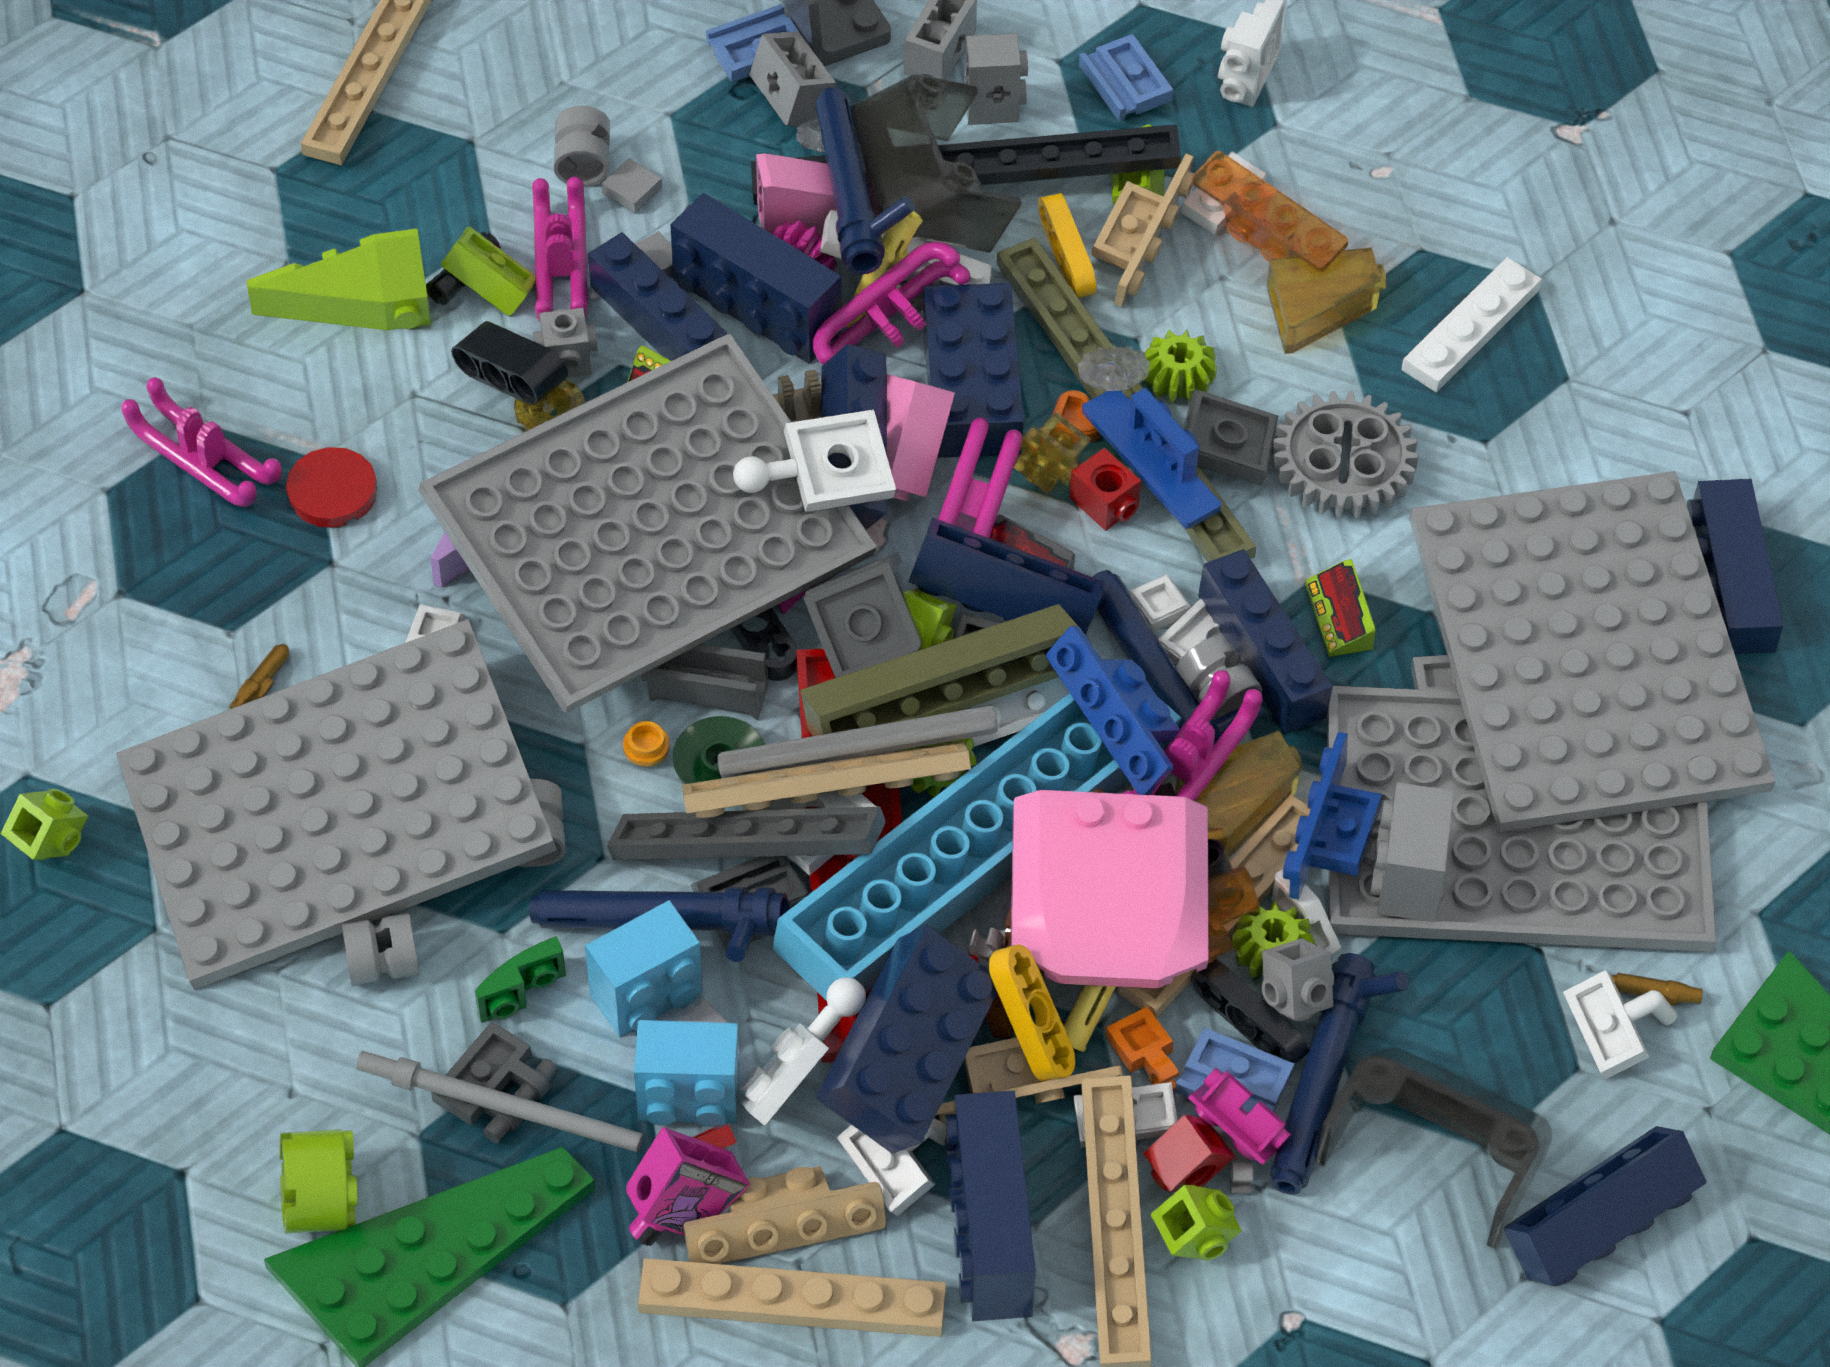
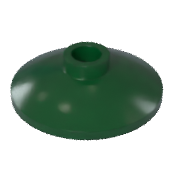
[673,716,765,784]

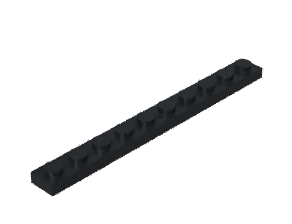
[751,124,1181,205]

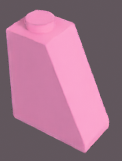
[756,153,874,236]
[887,374,955,501]

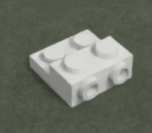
[1218,0,1287,107]

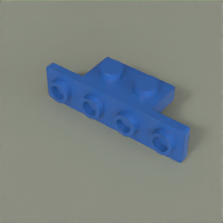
[1082,387,1221,529]
[1046,626,1180,795]
[1283,732,1382,900]

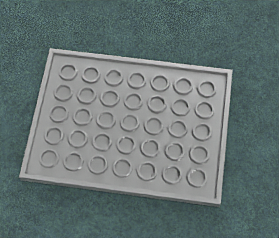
[418,333,877,714]
[1409,471,1776,833]
[116,619,557,990]
[1327,686,1716,952]

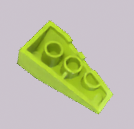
[246,228,431,330]

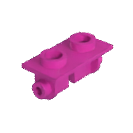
[1188,1067,1291,1165]

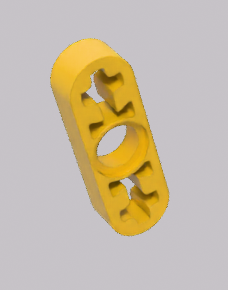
[1038,193,1096,298]
[989,944,1075,1082]

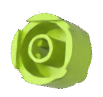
[279,1129,357,1234]

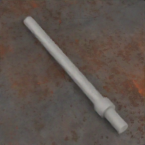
[356,1051,643,1153]

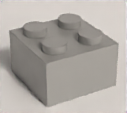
[1370,782,1454,922]

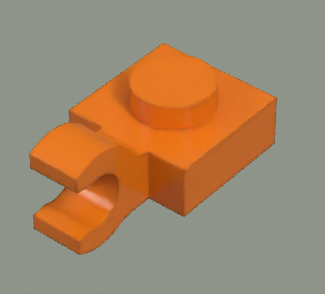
[1106,1006,1179,1092]

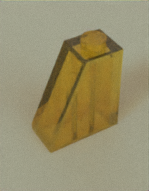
[1266,247,1386,354]
[1175,731,1302,858]

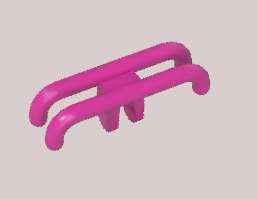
[532,176,588,321]
[813,242,971,365]
[121,377,282,507]
[938,417,1023,538]
[1122,670,1262,801]

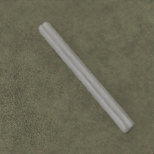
[718,706,999,778]

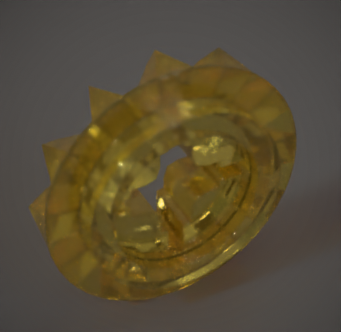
[514,380,585,431]

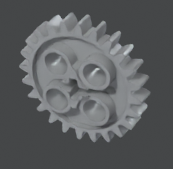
[1272,391,1419,519]

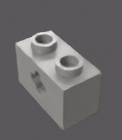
[904,0,977,87]
[749,31,836,126]
[964,33,1028,125]

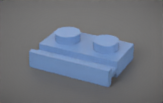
[706,4,802,83]
[1079,34,1173,122]
[1175,1027,1294,1113]

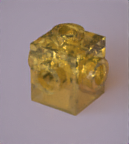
[1014,412,1091,494]

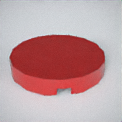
[286,447,377,528]

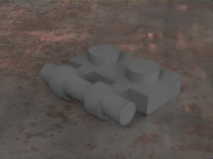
[431,1021,559,1143]

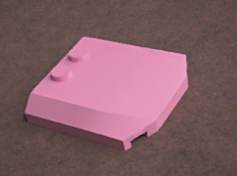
[1011,790,1208,988]

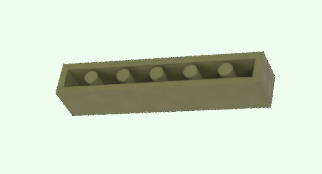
[800,604,1077,736]

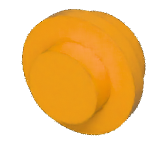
[623,721,670,766]

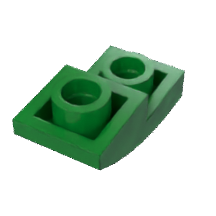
[475,936,566,1023]

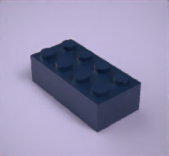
[670,193,842,364]
[923,283,1024,458]
[815,925,998,1154]
[944,1090,1036,1322]

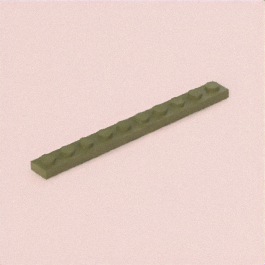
[996,237,1256,562]

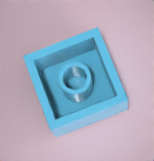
[585,900,703,1038]
[634,1020,740,1127]

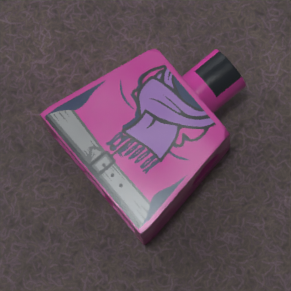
[626,1127,750,1246]

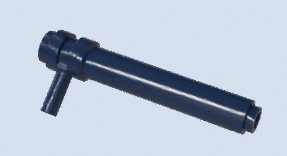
[815,87,915,275]
[1093,570,1265,769]
[529,887,789,962]
[1270,953,1409,1195]

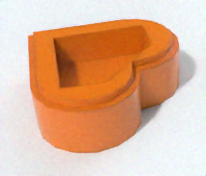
[1048,390,1101,444]

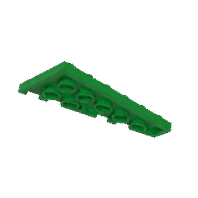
[1710,950,1830,1134]
[264,1147,595,1367]

